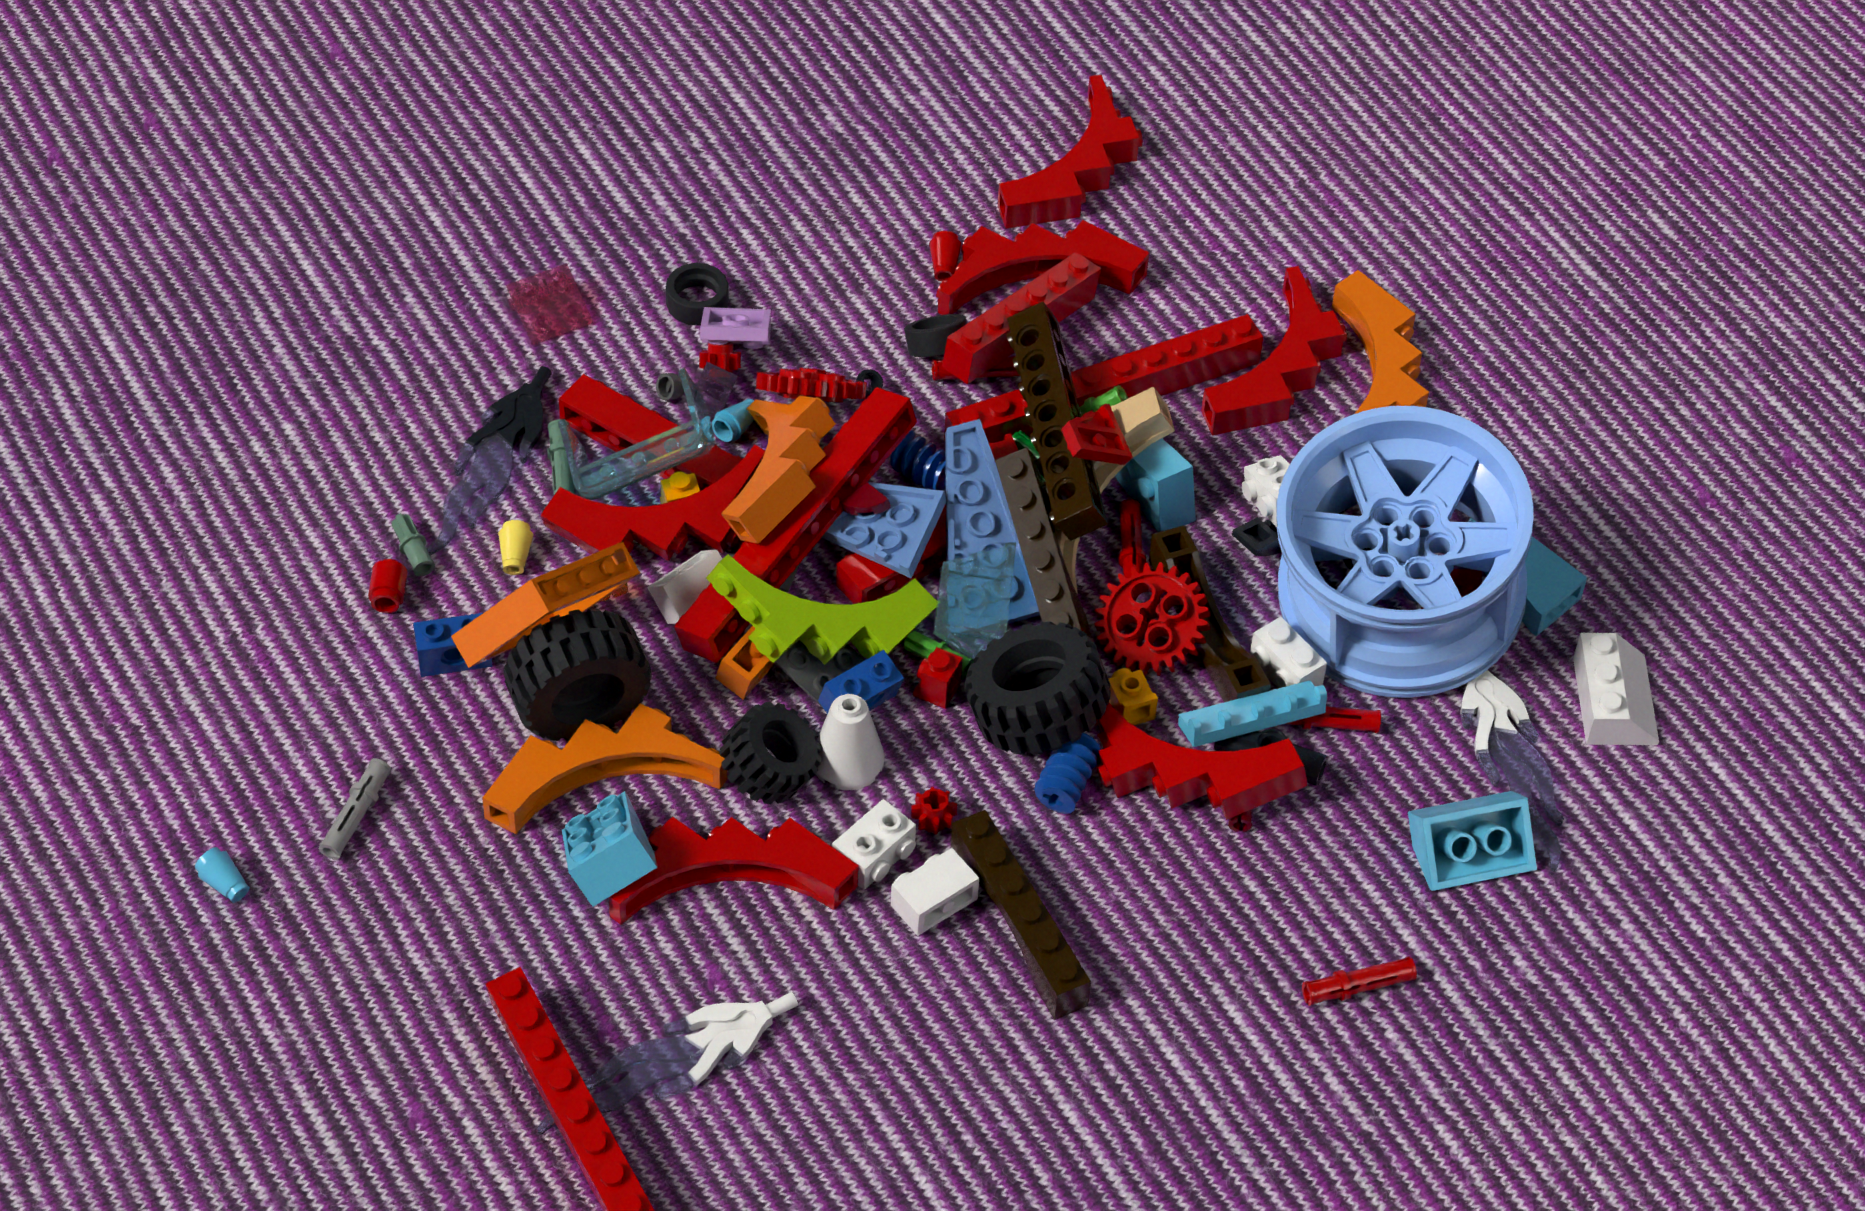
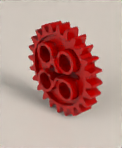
[756,368,867,403]
[1094,562,1211,676]

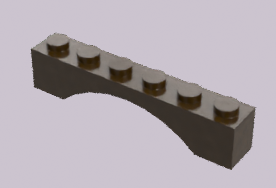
[995,447,1093,640]
[1149,525,1271,702]
[950,810,1091,1020]

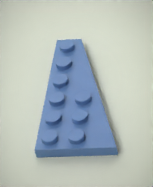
[945,419,1040,641]
[821,482,947,578]

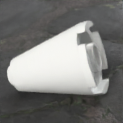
[816,694,885,790]

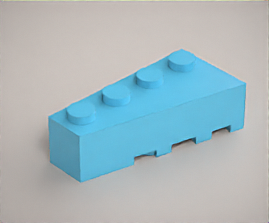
[1115,438,1196,532]

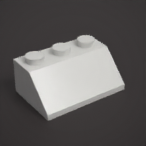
[1573,633,1659,745]

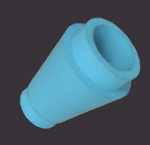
[712,399,755,442]
[195,847,250,903]

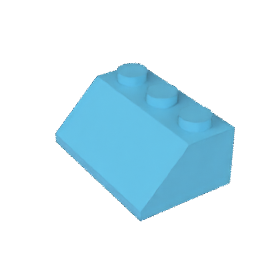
[1408,791,1537,891]

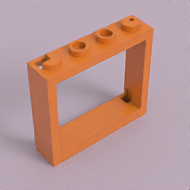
[451,542,640,668]

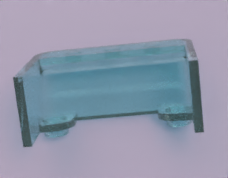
[558,368,715,500]

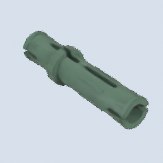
[547,419,575,495]

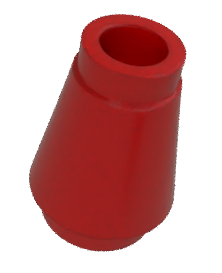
[929,231,962,281]

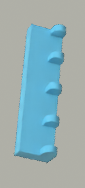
[1178,680,1327,747]

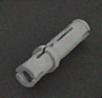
[318,758,391,860]

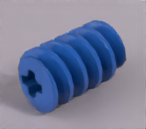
[890,430,946,496]
[1034,733,1101,814]

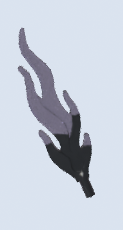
[426,366,552,556]

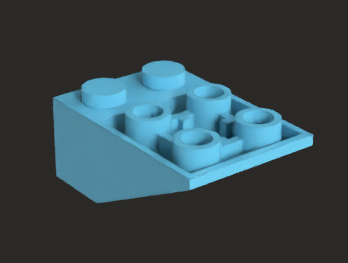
[562,791,657,907]

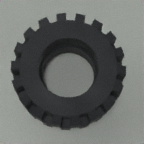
[720,702,822,804]

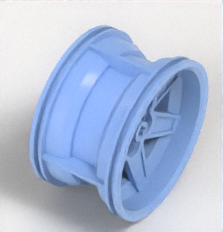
[1277,406,1534,698]

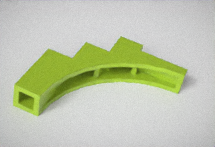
[706,554,939,665]

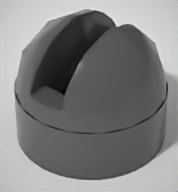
[656,373,686,401]

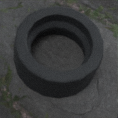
[666,263,729,325]
[904,314,967,357]

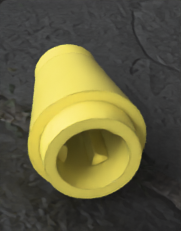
[498,520,533,575]

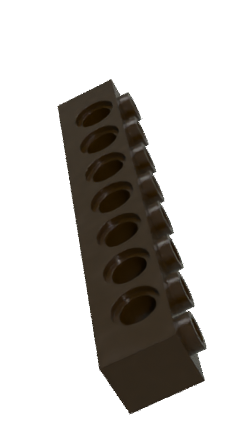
[1007,301,1108,541]

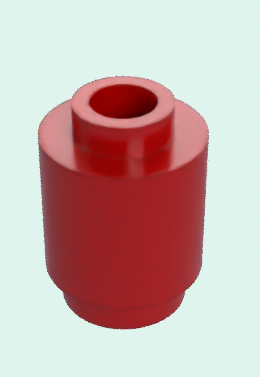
[368,559,408,613]

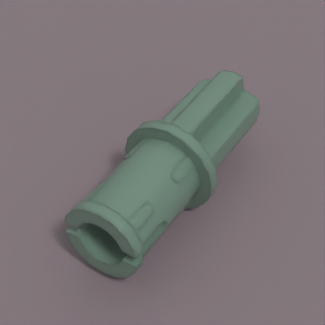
[391,513,435,576]

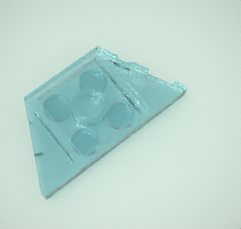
[933,542,1016,659]

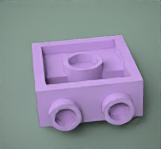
[700,307,771,349]

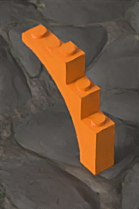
[1331,270,1429,414]
[721,396,836,544]
[482,703,727,834]

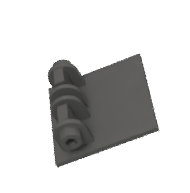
[774,640,865,708]

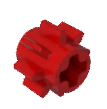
[699,342,741,379]
[911,787,957,835]

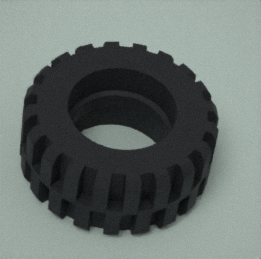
[504,609,652,741]
[965,621,1111,755]

